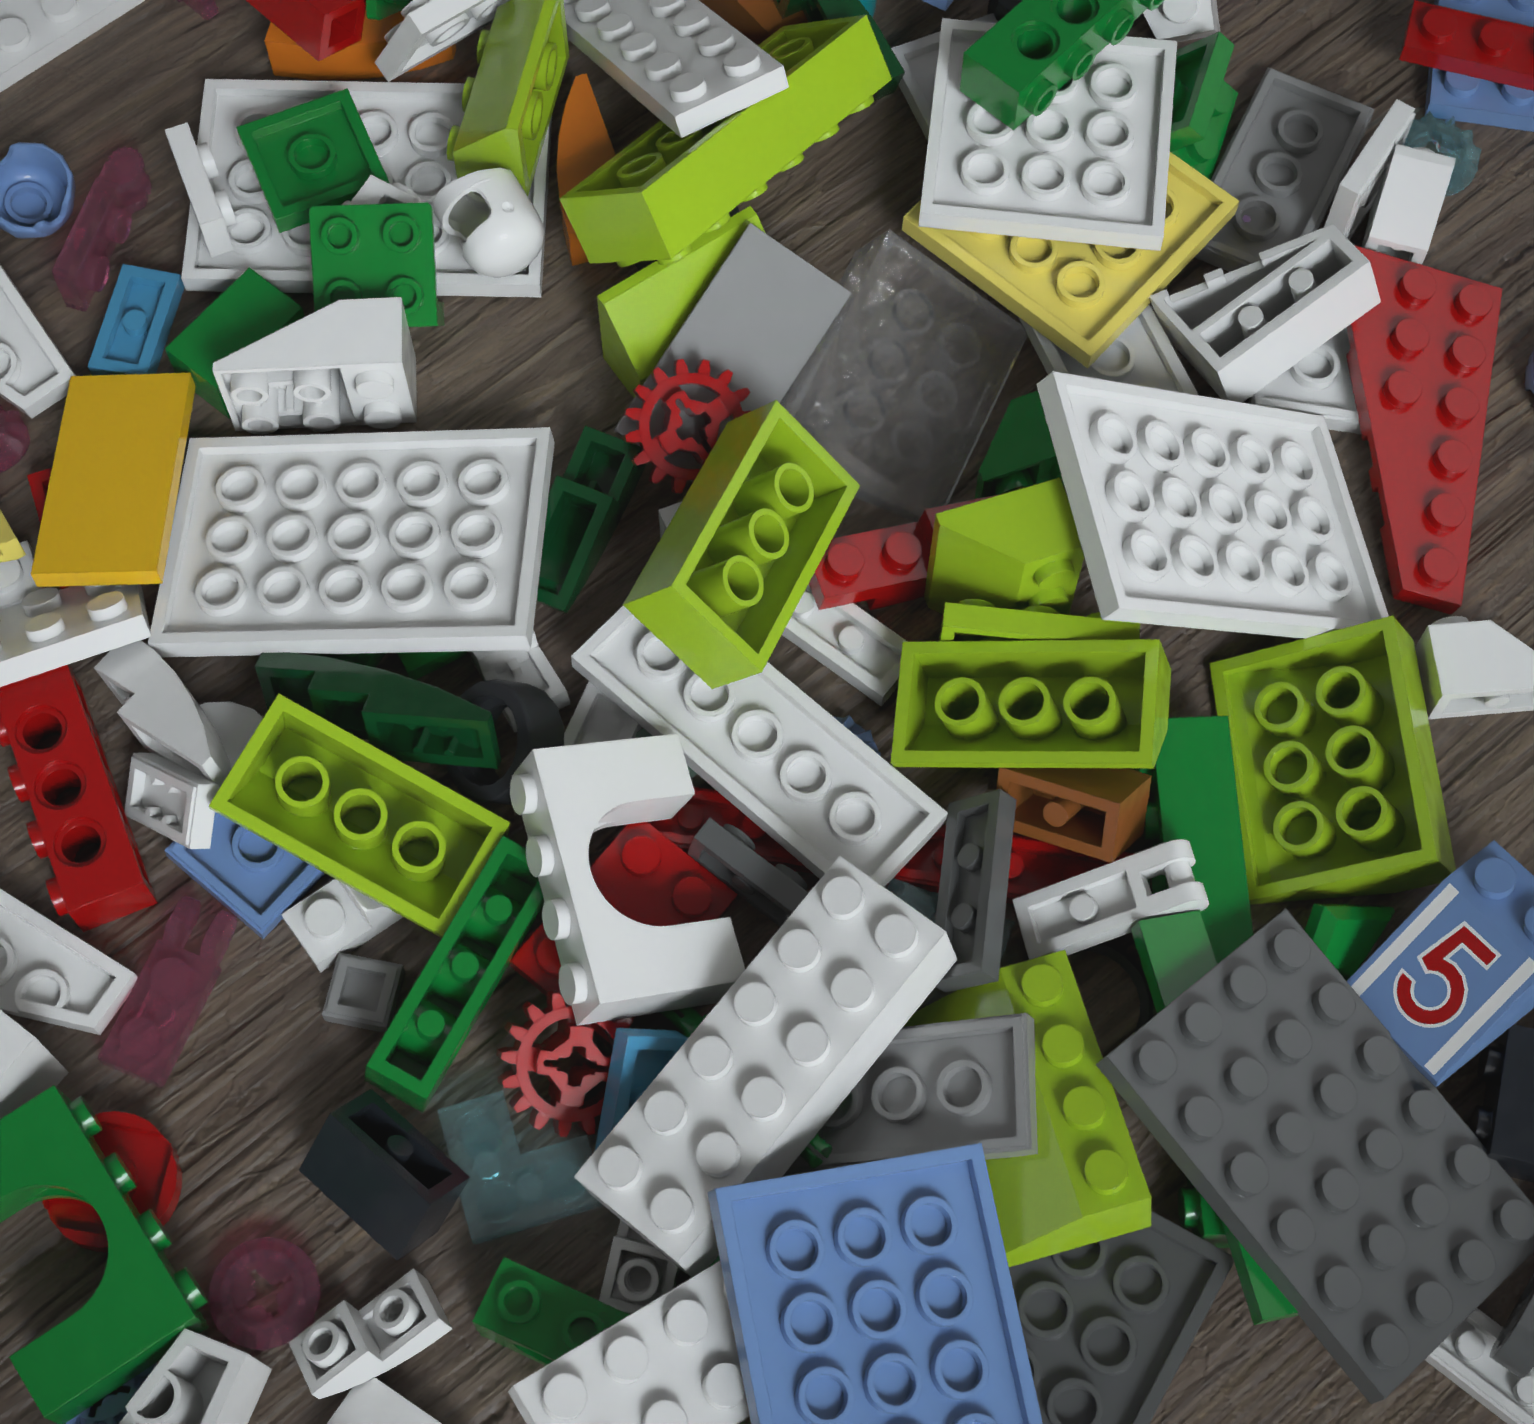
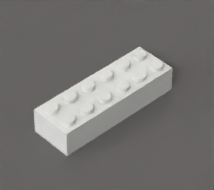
[574,856,957,1278]

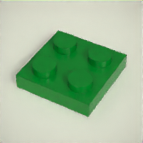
[236,88,389,233]

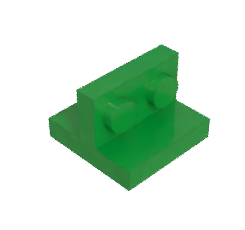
[1170,31,1238,180]

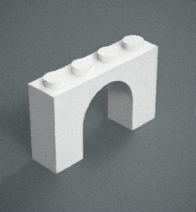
[510,734,745,1026]

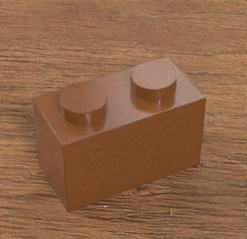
[996,768,1152,863]

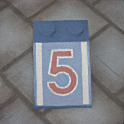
[1347,840,1534,1087]

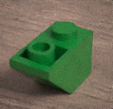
[974,391,1064,499]

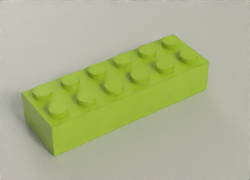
[559,14,892,267]

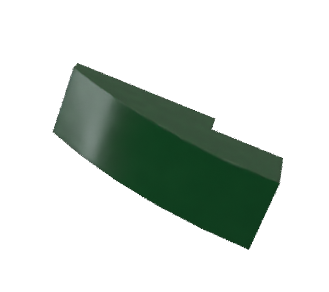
[536,425,646,614]

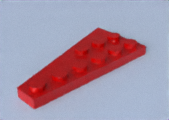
[1346,245,1503,615]

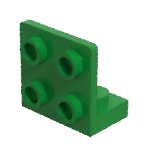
[309,202,445,327]

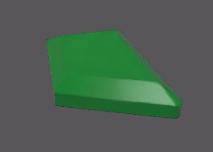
[1303,904,1395,981]

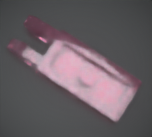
[52,146,152,312]
[97,895,238,1088]

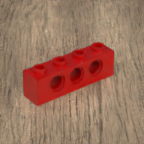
[0,664,158,932]

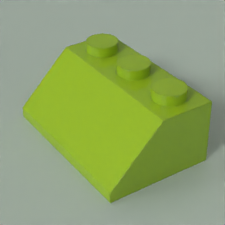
[447,0,569,196]
[597,206,765,398]
[924,478,1084,615]

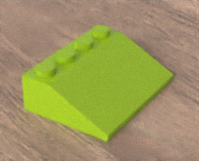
[1209,615,1456,905]
[903,950,1152,1267]

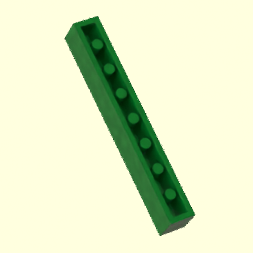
[1134,716,1253,1248]

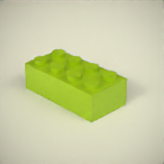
[623,400,860,689]

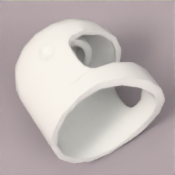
[433,168,544,278]

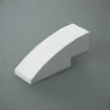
[94,640,232,790]

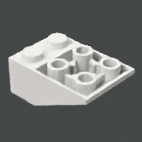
[213,297,417,435]

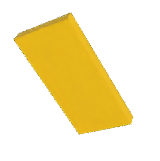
[31,373,196,587]

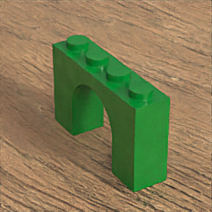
[0,1085,209,1424]

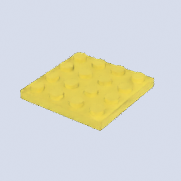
[902,152,1239,369]

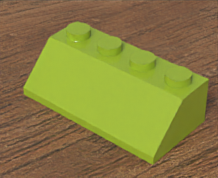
[891,639,1171,769]
[209,693,510,938]

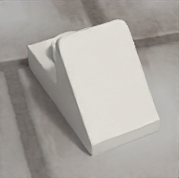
[281,879,403,973]

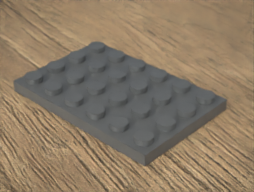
[1096,909,1534,1404]

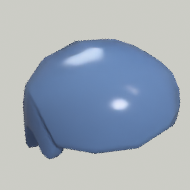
[0,142,76,239]

